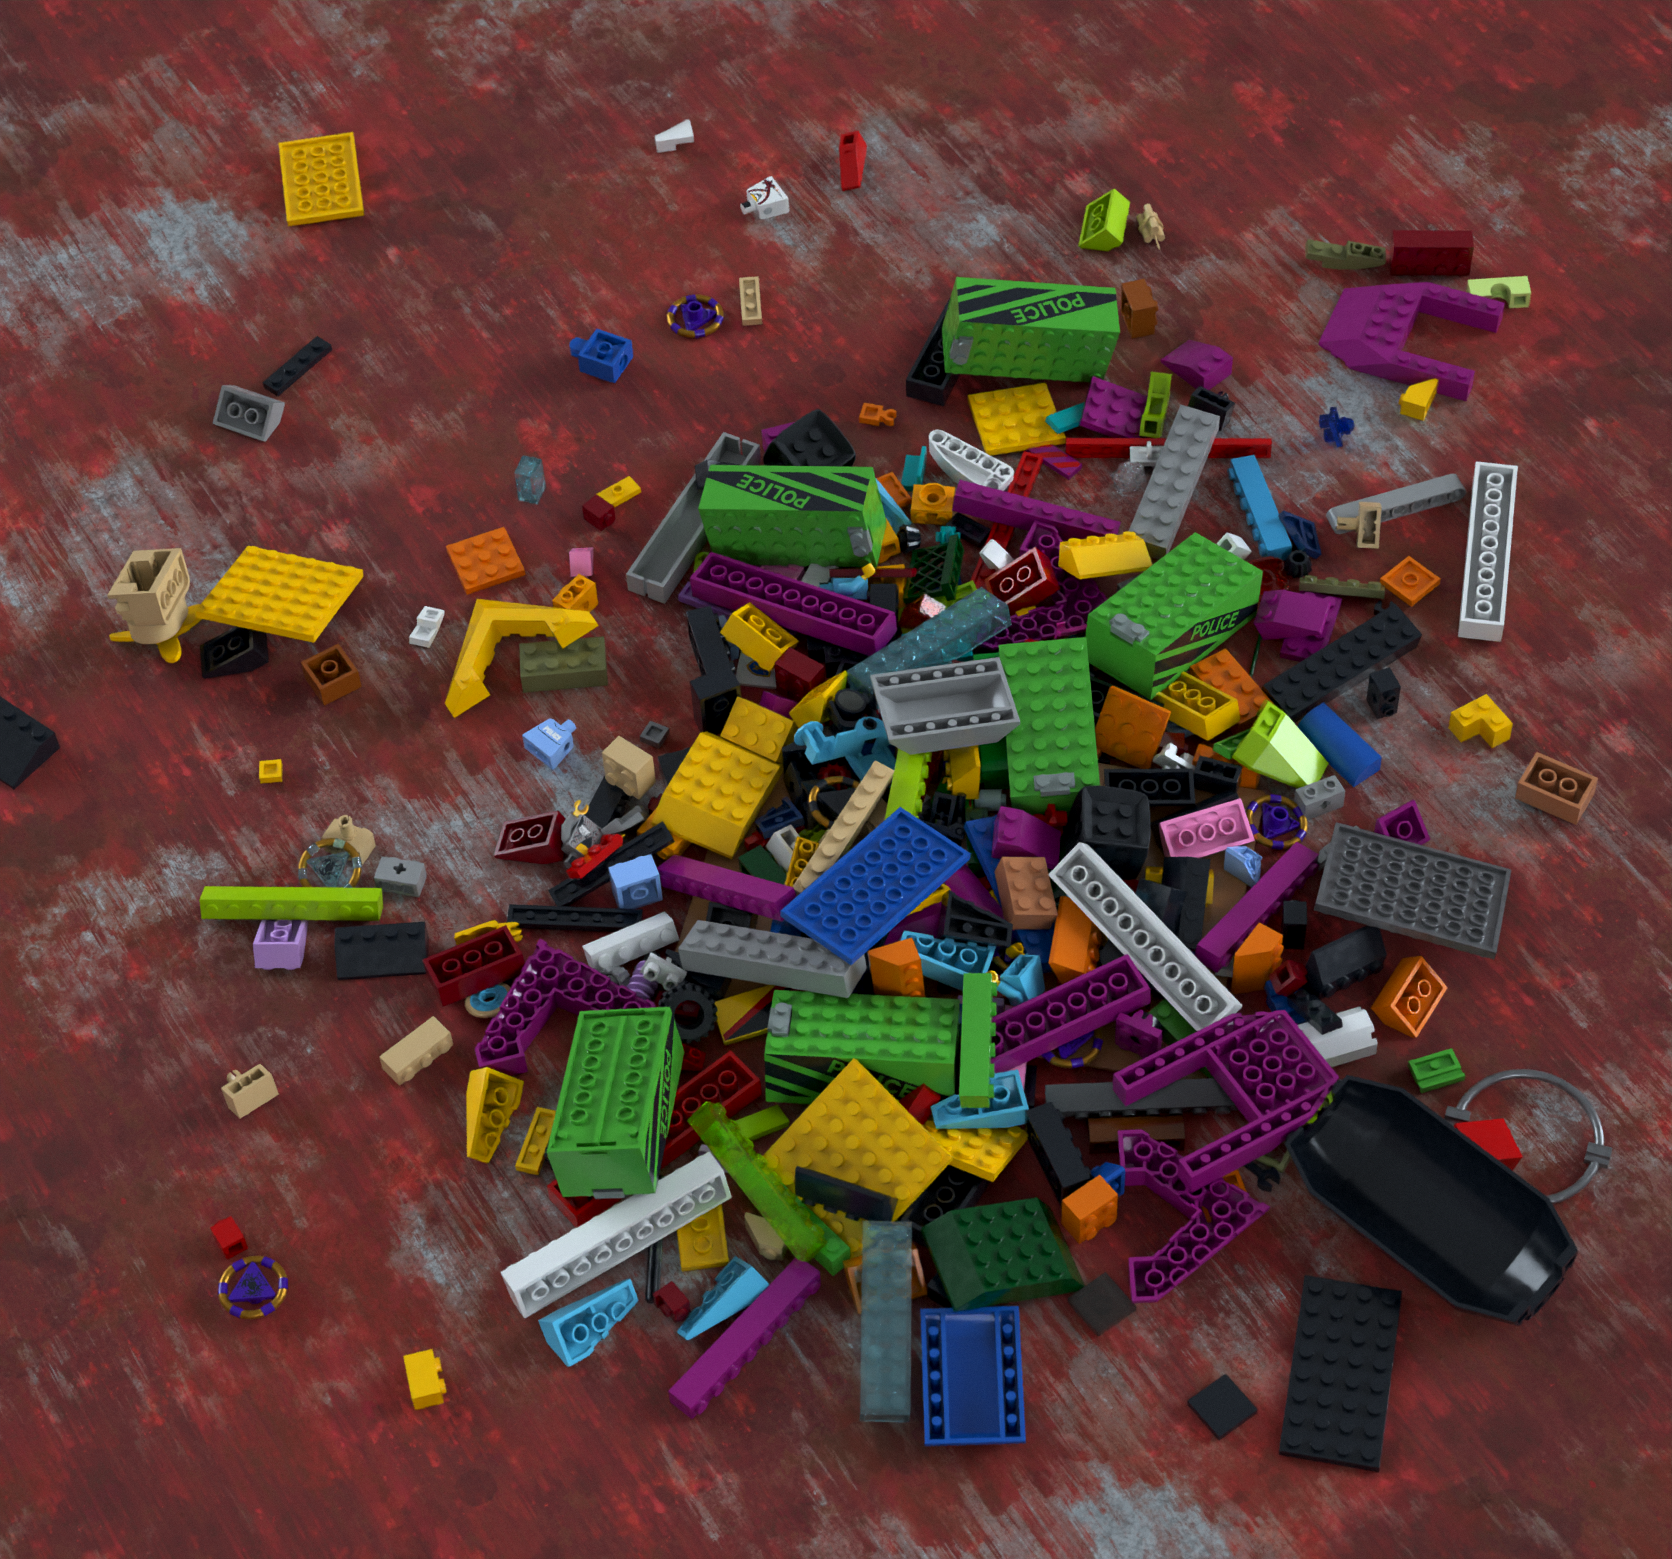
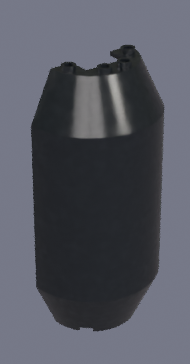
[1285,1075,1578,1326]

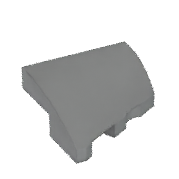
[600,805,650,835]

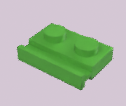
[1408,1048,1465,1093]

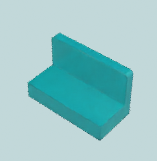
[901,446,927,492]

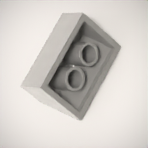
[212,385,285,441]

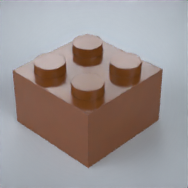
[1120,279,1158,339]
[301,644,362,706]

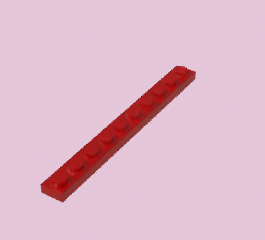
[1066,438,1272,458]
[970,451,1043,606]

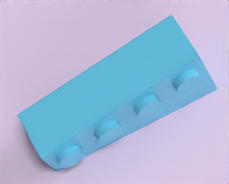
[899,930,996,991]

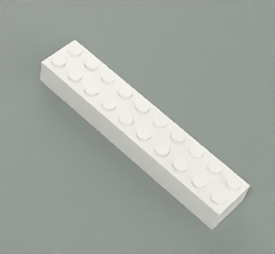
[1458,462,1518,642]
[1048,842,1243,1031]
[501,1151,732,1319]

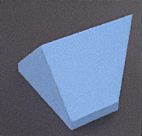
[1224,846,1263,887]

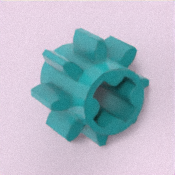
[935,526,960,544]

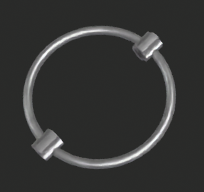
[1444,1069,1612,1204]

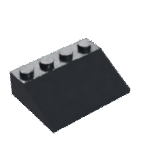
[0,696,60,789]

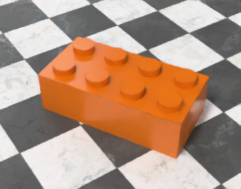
[1190,648,1274,735]

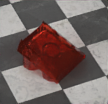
[1248,556,1290,602]

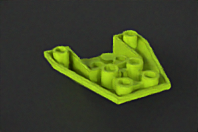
[1232,699,1329,789]

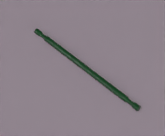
[1249,633,1262,678]

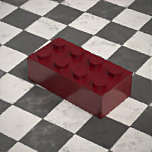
[1389,230,1474,276]
[422,925,525,1007]

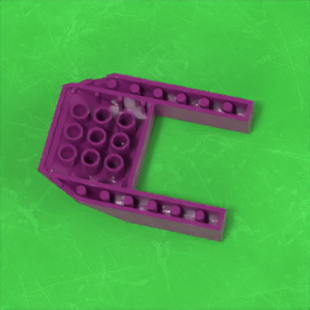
[1319,282,1505,401]
[1113,1010,1339,1193]

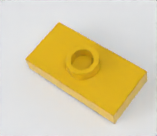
[597,476,641,508]

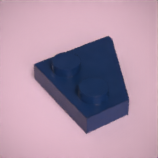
[1278,510,1321,559]
[755,797,805,840]

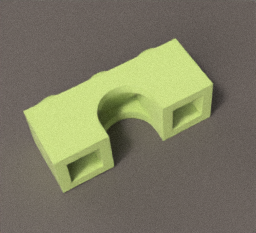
[1466,276,1531,308]

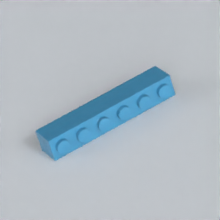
[1227,455,1292,564]

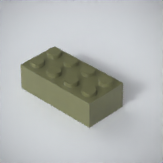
[519,636,608,693]

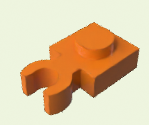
[859,403,896,426]

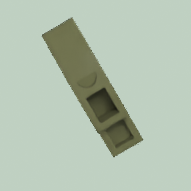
[1305,239,1386,270]

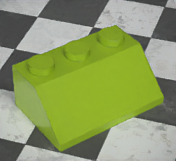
[1078,189,1130,251]

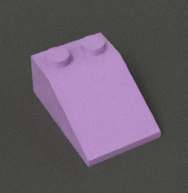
[253,920,309,970]

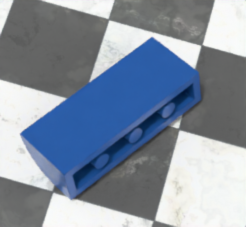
[1297,702,1382,787]

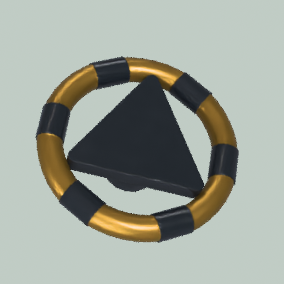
[808,776,872,829]

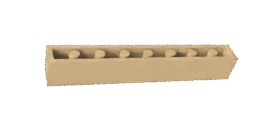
[793,760,895,896]

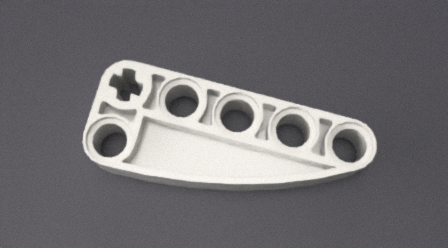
[929,430,1014,492]

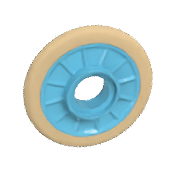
[465,982,511,1018]

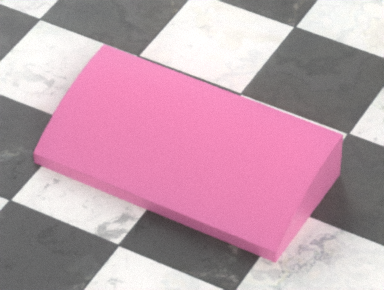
[1159,798,1255,858]

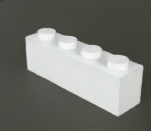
[582,911,679,973]

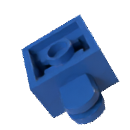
[569,329,634,383]

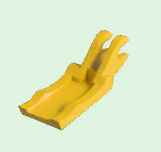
[454,920,523,945]

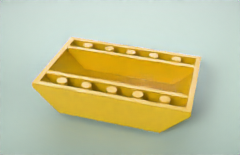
[651,732,784,859]

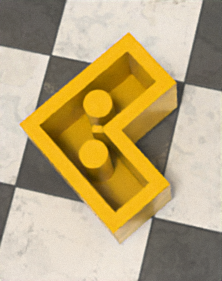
[1448,694,1513,748]

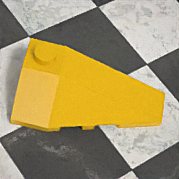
[466,1067,524,1164]

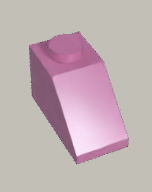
[569,547,593,578]

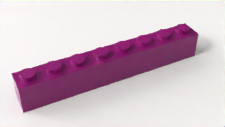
[952,480,1121,541]
[1195,842,1319,973]
[657,854,797,921]
[668,1256,821,1419]

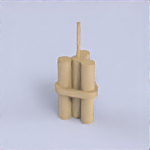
[1137,204,1165,250]

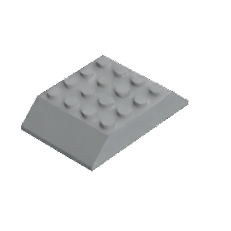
[870,657,1020,755]

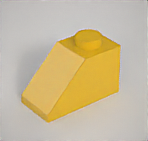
[1398,378,1439,421]

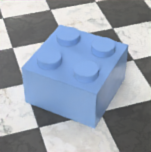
[608,854,663,909]

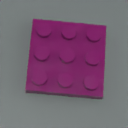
[1079,376,1148,438]

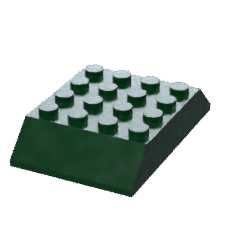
[921,1197,1086,1312]

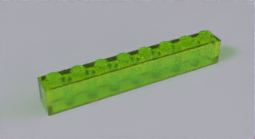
[687,1101,828,1262]

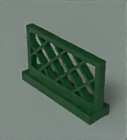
[903,534,964,604]

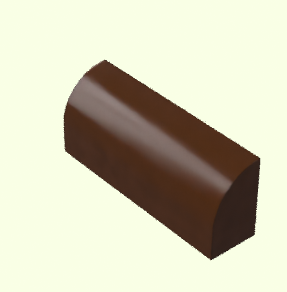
[1087,1115,1185,1154]

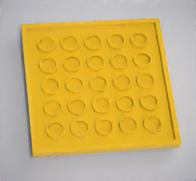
[196,546,363,643]
[757,1058,954,1259]

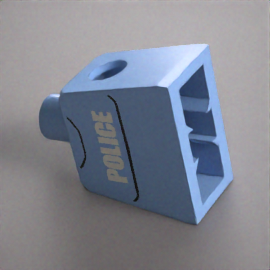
[522,719,576,770]

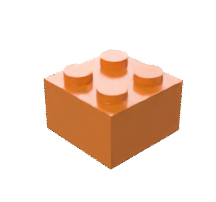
[1061,1175,1118,1244]

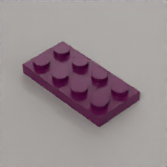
[1280,591,1342,662]

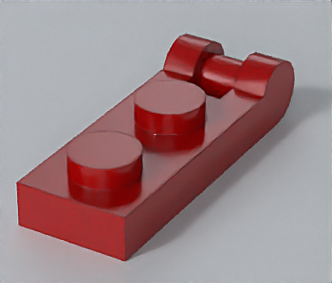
[566,834,623,879]

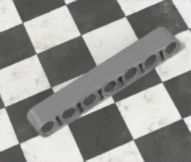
[1326,474,1466,534]

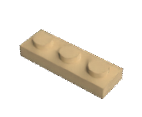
[739,276,762,326]

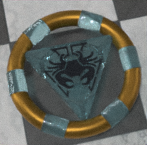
[298,838,362,888]

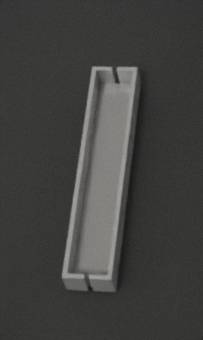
[626,432,761,604]

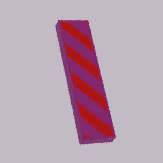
[1023,444,1082,480]

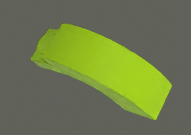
[1139,371,1172,438]

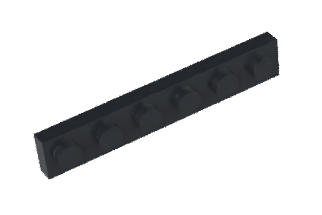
[548,821,675,907]
[506,904,643,932]

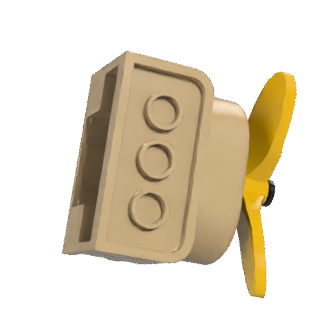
[107,548,202,663]

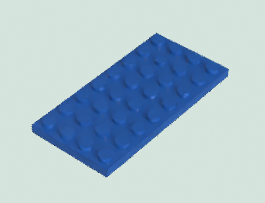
[780,807,971,965]

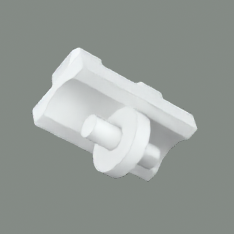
[1130,441,1163,470]
[1153,743,1195,774]
[640,952,687,991]

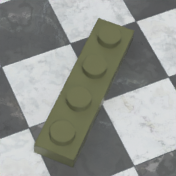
[1299,575,1385,599]

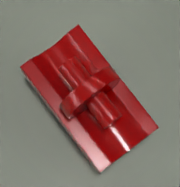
[1032,804,1067,836]

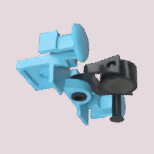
[794,686,896,788]

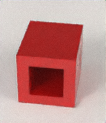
[210,1216,248,1260]

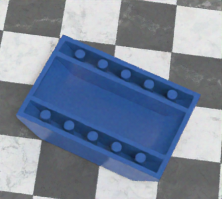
[920,1306,1026,1446]

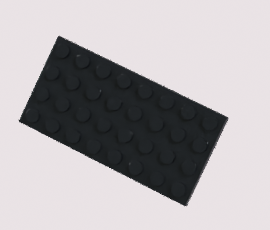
[1278,1275,1402,1472]

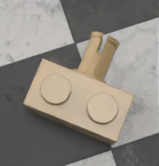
[1337,502,1382,548]
[321,815,376,865]
[221,1064,279,1119]

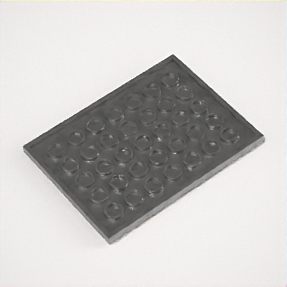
[1314,822,1511,959]

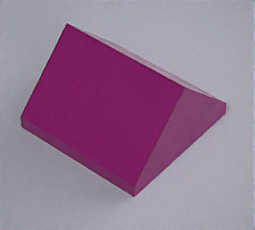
[1374,800,1431,845]

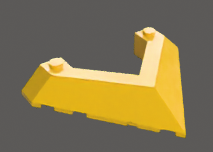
[445,599,599,718]

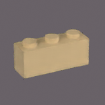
[379,1016,453,1086]

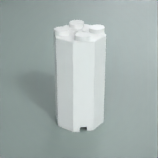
[1297,1007,1378,1067]

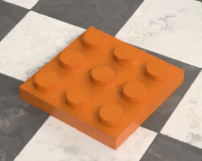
[446,527,526,595]
[1095,685,1172,769]

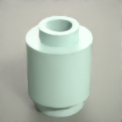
[975,789,1006,811]

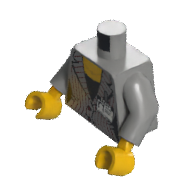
[561,800,629,869]

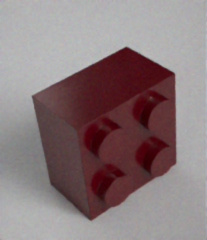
[774,647,825,702]

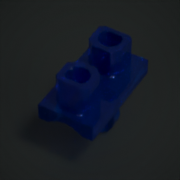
[1319,407,1355,447]

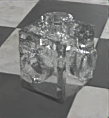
[1109,460,1147,492]

